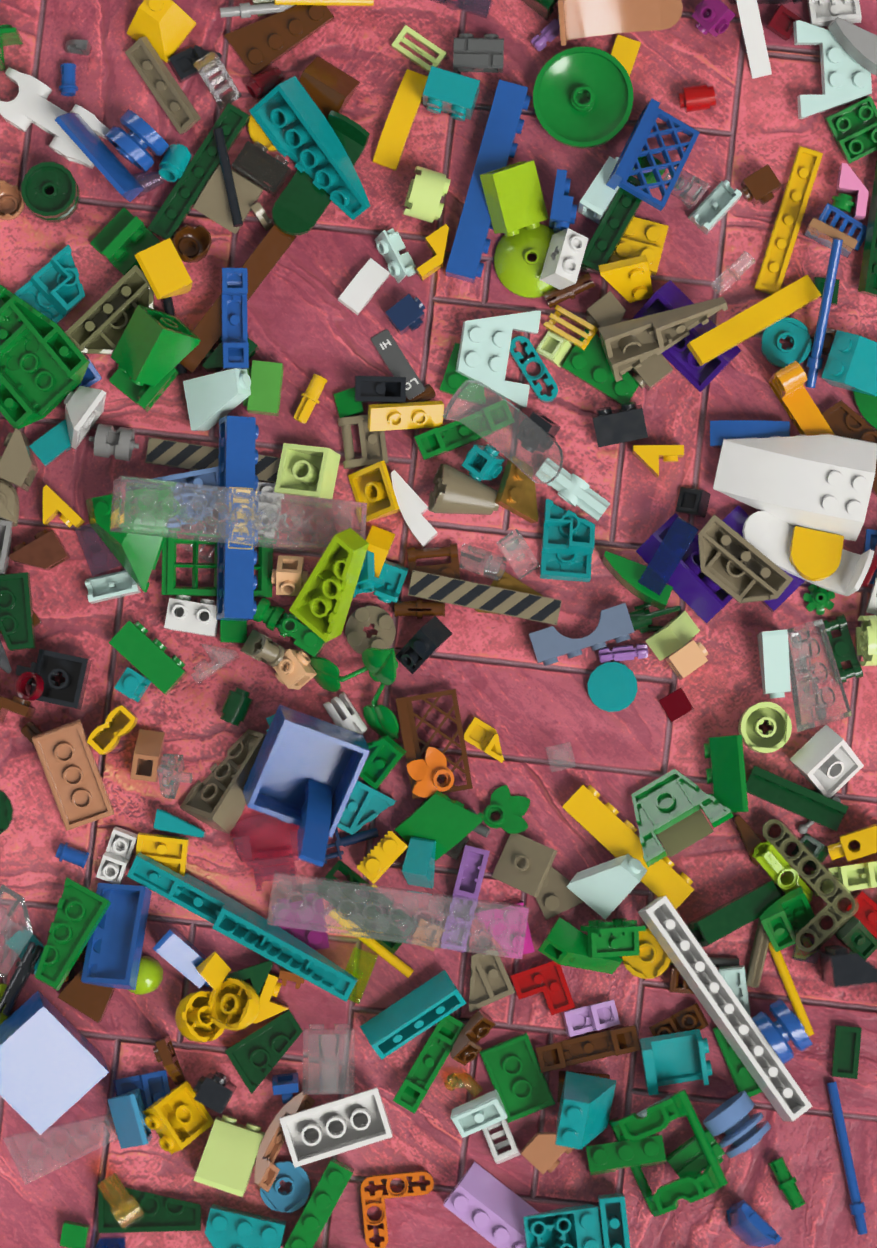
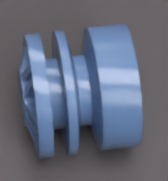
[702,1091,771,1158]

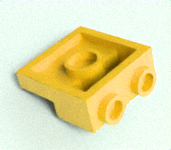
[608,217,669,276]
[143,1081,214,1154]

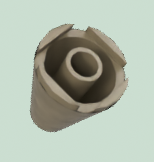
[428,464,499,515]

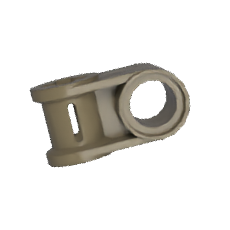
[240,629,285,667]

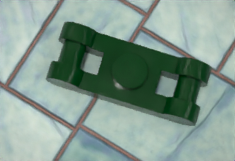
[819,614,863,684]

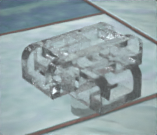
[157,754,192,799]

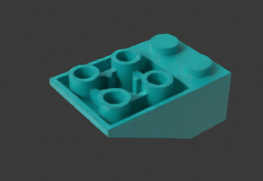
[523,1204,603,1248]

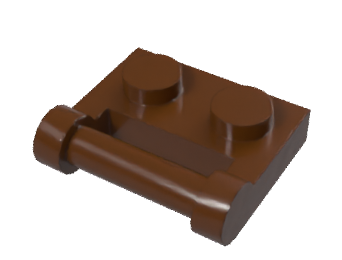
[407,543,461,581]

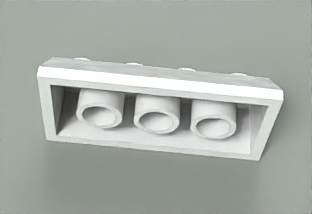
[279,1088,393,1168]

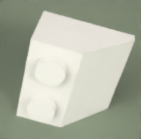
[790,725,864,798]

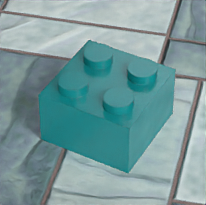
[423,66,480,121]

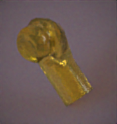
[444,1072,483,1097]

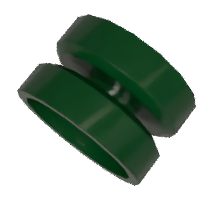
[21,162,80,223]

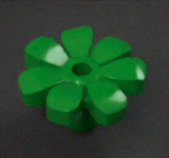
[803,584,835,615]

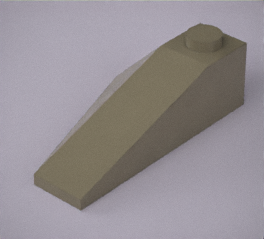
[180,729,266,834]

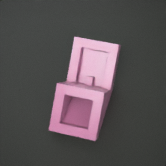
[836,163,869,221]

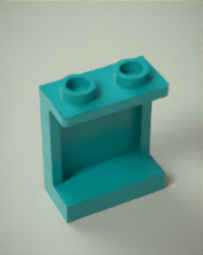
[639,1029,713,1096]

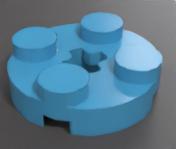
[260,1160,311,1213]

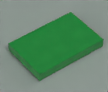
[480,1032,555,1123]

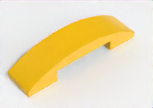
[373,69,428,171]

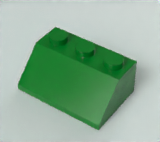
[703,735,748,813]

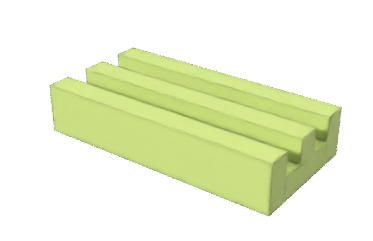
[391,25,447,73]

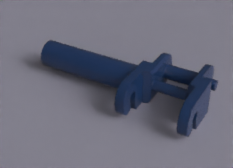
[325,827,379,864]

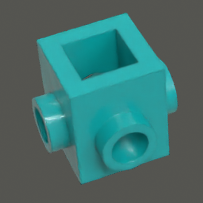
[461,444,505,481]

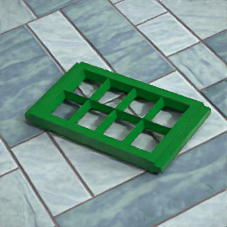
[161,534,273,598]

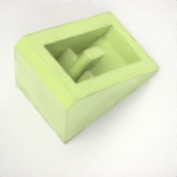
[645,610,700,661]

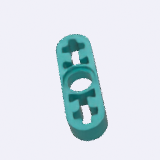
[509,336,558,403]

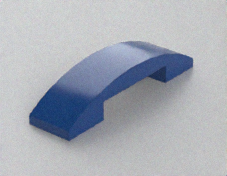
[221,268,249,369]

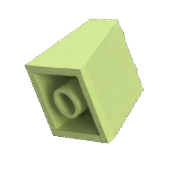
[193,1114,265,1197]

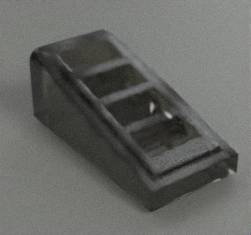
[193,51,242,109]

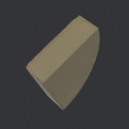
[251,202,273,232]

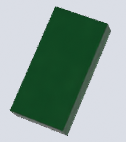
[831,1025,862,1079]

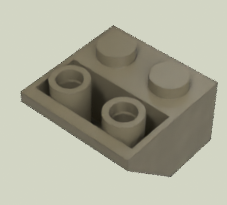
[0,428,39,492]

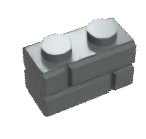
[453,33,504,73]

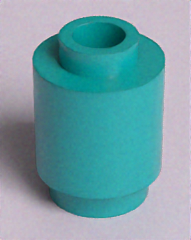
[159,144,191,182]

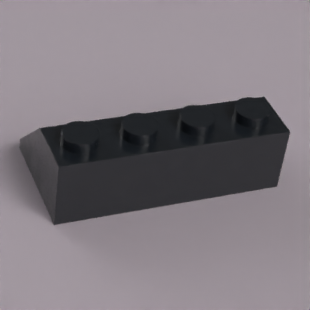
[819,945,877,988]

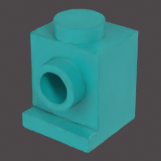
[114,667,151,702]

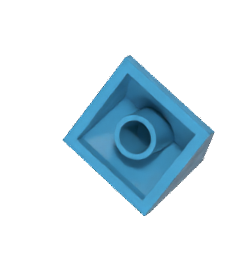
[107,1088,153,1149]

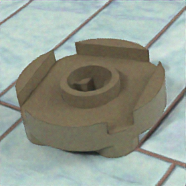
[345,606,396,655]

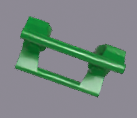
[609,1089,728,1217]

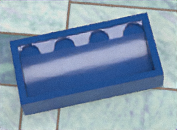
[55,113,145,202]
[81,883,152,990]

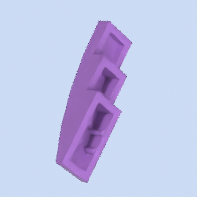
[439,845,490,953]

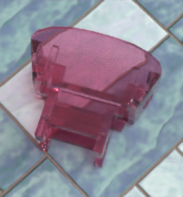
[229,814,299,891]

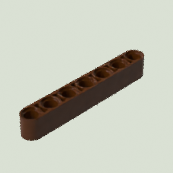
[179,224,297,373]

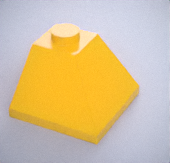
[126,0,196,63]

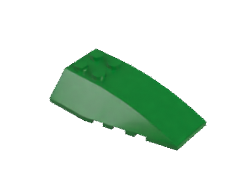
[0,285,90,430]

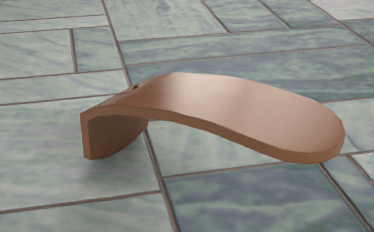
[558,0,683,46]

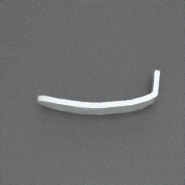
[742,511,874,596]

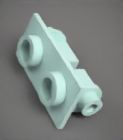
[375,228,416,283]

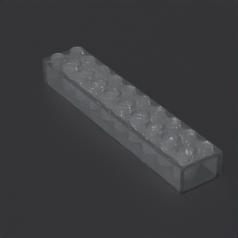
[110,476,367,554]
[266,871,529,959]

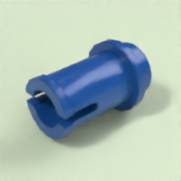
[58,63,78,97]
[55,842,89,868]

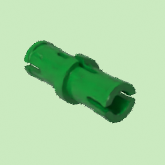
[768,1157,806,1210]

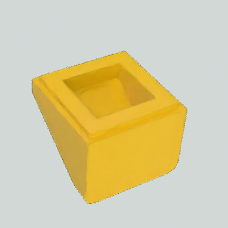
[196,951,231,990]

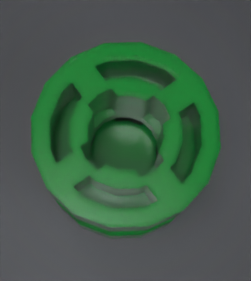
[253,597,285,631]

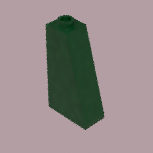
[686,880,783,947]

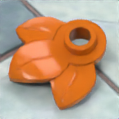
[406,747,454,797]

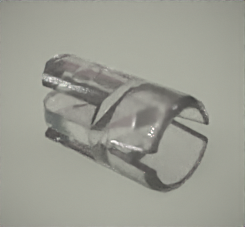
[459,544,507,581]

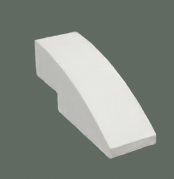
[391,470,438,548]

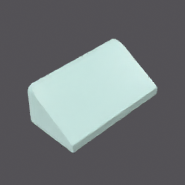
[451,1090,508,1138]

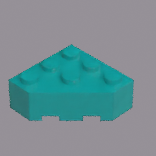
[205,1204,287,1248]

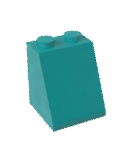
[555,1071,616,1149]

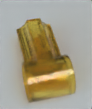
[97,1173,144,1228]

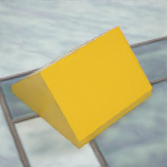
[135,238,193,300]
[348,460,400,523]

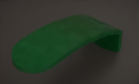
[272,110,370,236]

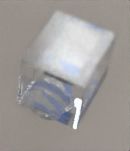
[545,742,576,773]

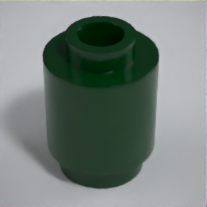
[220,687,253,727]

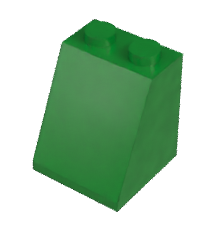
[111,305,201,386]

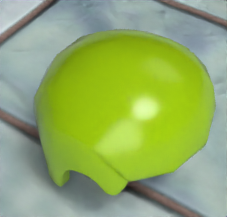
[128,955,163,995]

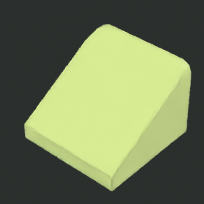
[536,330,573,367]

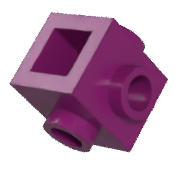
[691,0,736,37]

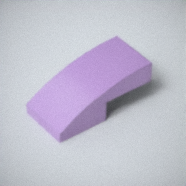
[561,999,620,1037]

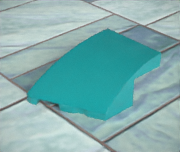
[14,245,85,324]
[540,499,595,582]

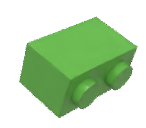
[243,360,284,416]

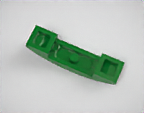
[414,399,516,460]
[393,1015,465,1114]

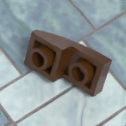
[649,1002,709,1036]
[450,1010,496,1066]

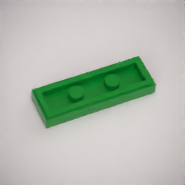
[712,1027,762,1097]

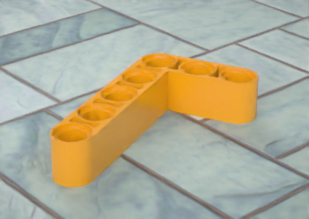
[769,361,835,436]

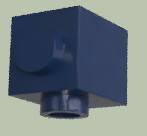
[385,294,425,335]

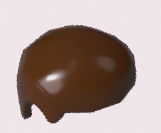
[172,225,212,263]

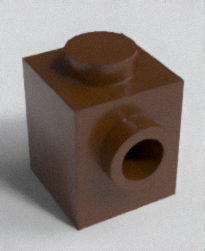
[740,164,782,205]

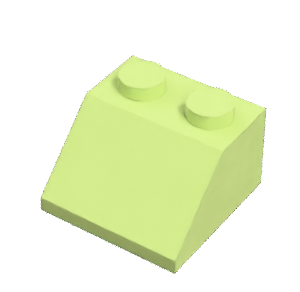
[274,443,341,504]

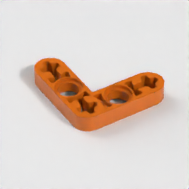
[360,1170,434,1248]

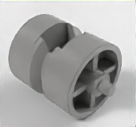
[89,424,140,461]

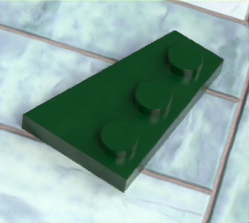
[0,572,36,651]
[225,1010,303,1094]

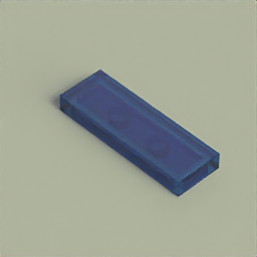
[638,517,699,595]

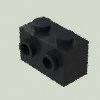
[592,402,648,447]
[193,1071,237,1114]

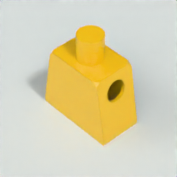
[827,823,877,861]

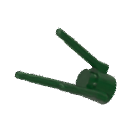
[629,594,681,634]

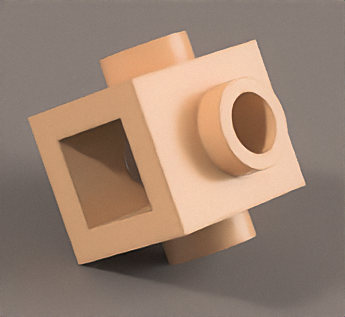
[272,555,308,596]
[273,649,317,690]

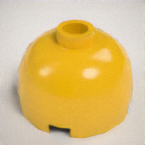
[208,978,260,1031]
[175,991,224,1043]

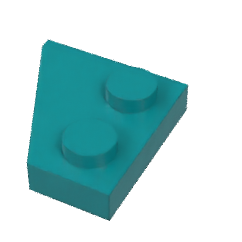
[337,781,396,835]

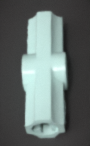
[537,459,611,521]

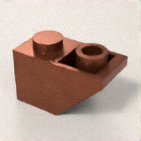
[9,529,70,571]

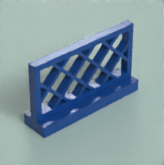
[606,98,700,211]

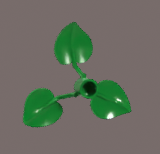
[310,648,399,739]

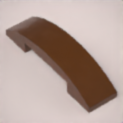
[536,1025,641,1073]

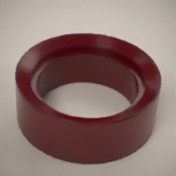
[16,672,44,701]

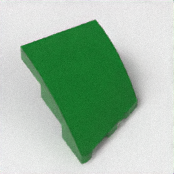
[394,791,486,861]

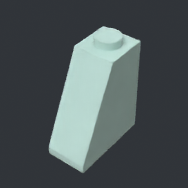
[578,156,620,224]
[183,368,251,431]
[757,629,791,699]
[566,854,648,919]

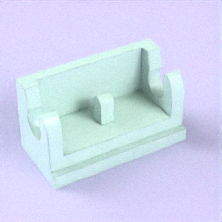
[688,180,742,234]
[85,570,141,604]

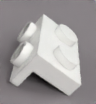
[807,0,862,27]

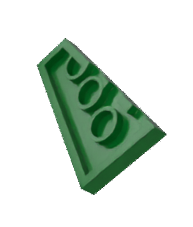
[35,877,111,991]

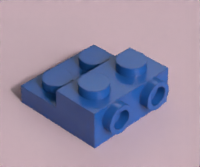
[549,169,577,233]

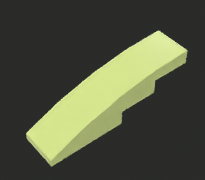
[811,860,877,896]

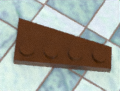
[224,5,334,76]
[822,400,877,497]

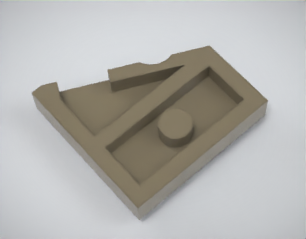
[535,866,584,920]
[469,945,515,1012]

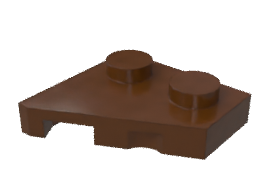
[153,1035,186,1085]

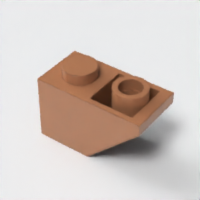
[130,729,165,782]
[520,1132,574,1174]

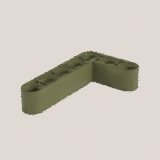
[762,819,859,952]

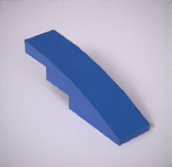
[297,779,332,867]

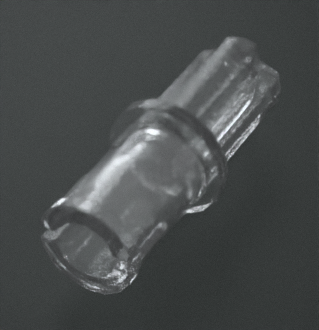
[711,251,756,295]

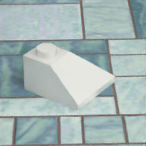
[64,386,106,449]

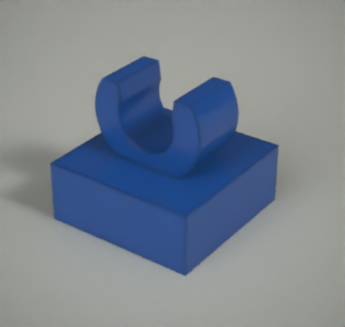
[272,1072,299,1104]

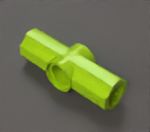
[752,841,814,902]

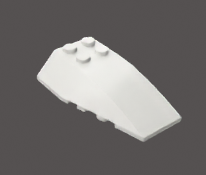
[713,434,877,541]

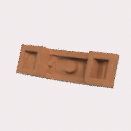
[254,1091,315,1192]

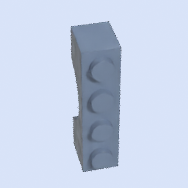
[528,603,635,666]

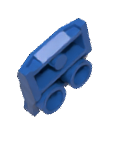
[726,1199,782,1247]

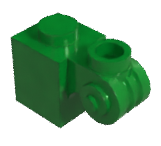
[275,612,327,658]

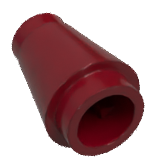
[246,67,284,100]

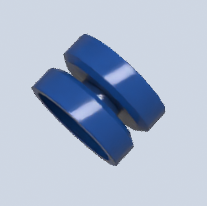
[105,109,169,173]
[751,998,812,1065]

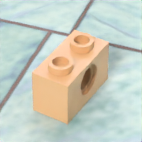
[666,640,708,680]

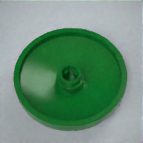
[533,47,633,148]

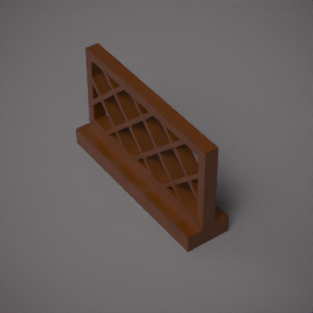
[396,689,473,799]

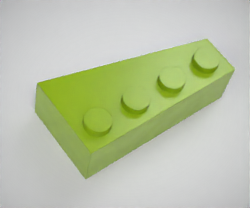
[289,528,369,642]

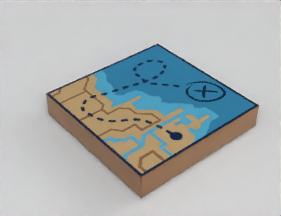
[804,218,858,258]

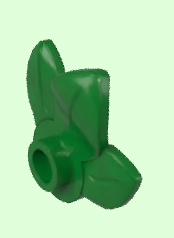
[483,785,530,834]

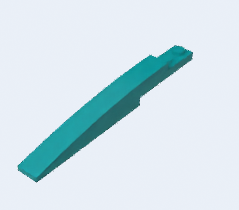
[127,852,358,1002]

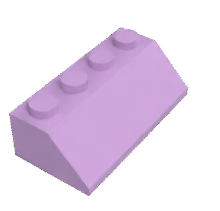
[443,1161,540,1248]

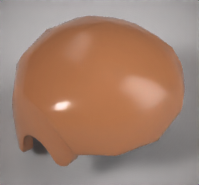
[0,180,25,221]

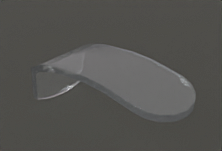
[442,380,563,484]

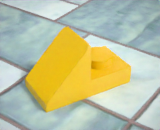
[632,445,684,478]
[43,485,85,529]
[253,973,290,1024]

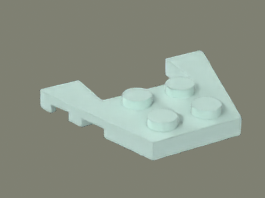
[793,20,872,119]
[456,310,541,408]

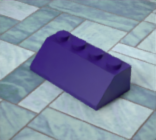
[631,280,742,392]
[636,513,732,624]

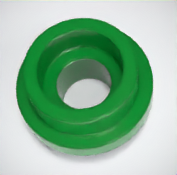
[831,193,856,213]

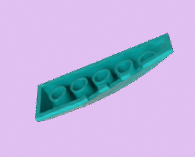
[249,76,371,220]

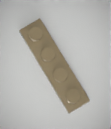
[125,37,201,134]

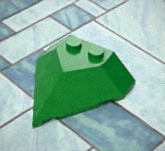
[86,484,176,592]

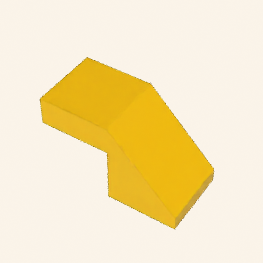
[416,224,449,281]
[366,525,396,578]

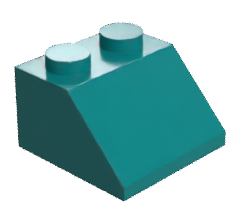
[821,330,877,397]

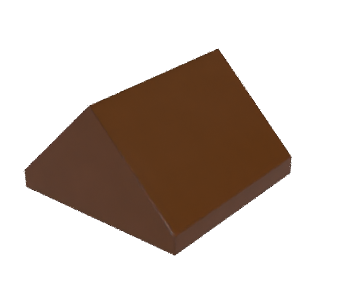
[299,56,360,120]

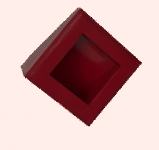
[659,688,694,722]

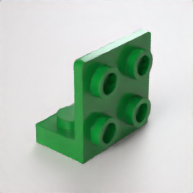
[109,368,179,413]

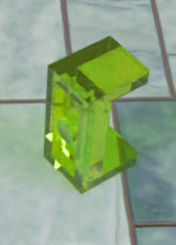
[345,946,378,1004]

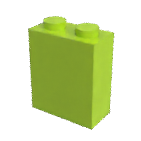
[480,160,549,237]

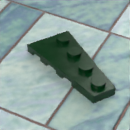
[98,1181,201,1233]

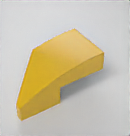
[464,717,504,763]

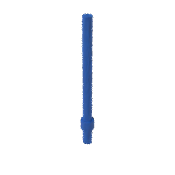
[805,238,843,388]
[826,1081,868,1235]

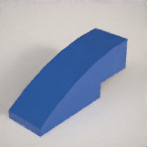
[710,420,790,448]

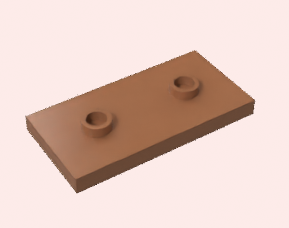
[32,720,114,831]

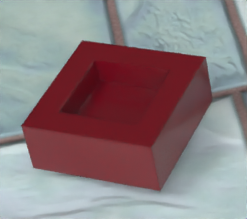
[766,5,801,41]

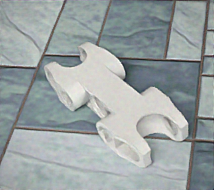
[0,67,110,169]

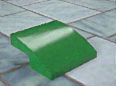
[759,886,815,952]

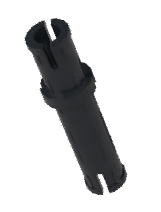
[0,941,44,1017]

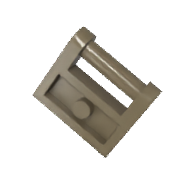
[337,415,388,469]

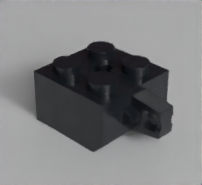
[15,649,92,710]

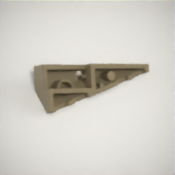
[598,297,728,382]

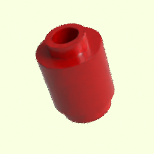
[678,84,716,113]

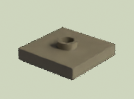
[491,833,558,898]

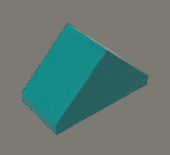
[402,837,436,889]

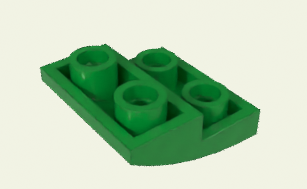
[824,96,877,164]

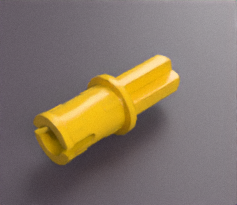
[293,374,328,424]

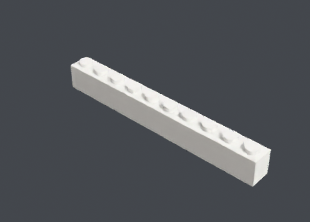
[638,896,812,1122]

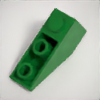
[538,917,623,974]

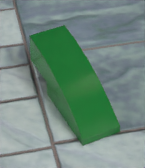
[602,551,673,610]

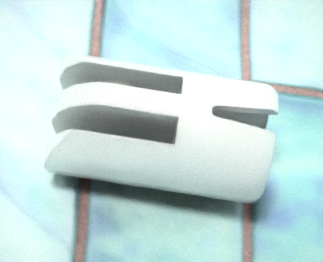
[323,692,367,735]

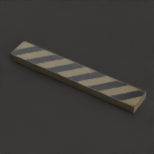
[145,437,280,483]
[408,570,562,625]

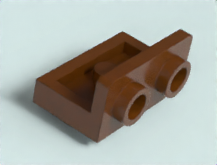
[0,696,36,723]

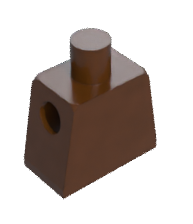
[58,968,115,1023]

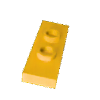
[367,401,444,431]

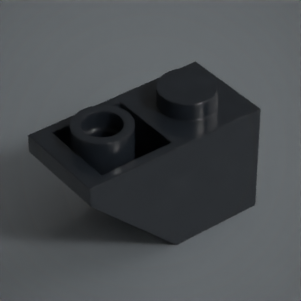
[395,616,453,674]

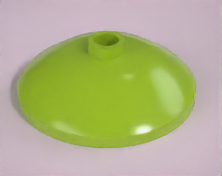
[494,224,555,298]

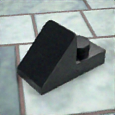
[354,376,406,404]

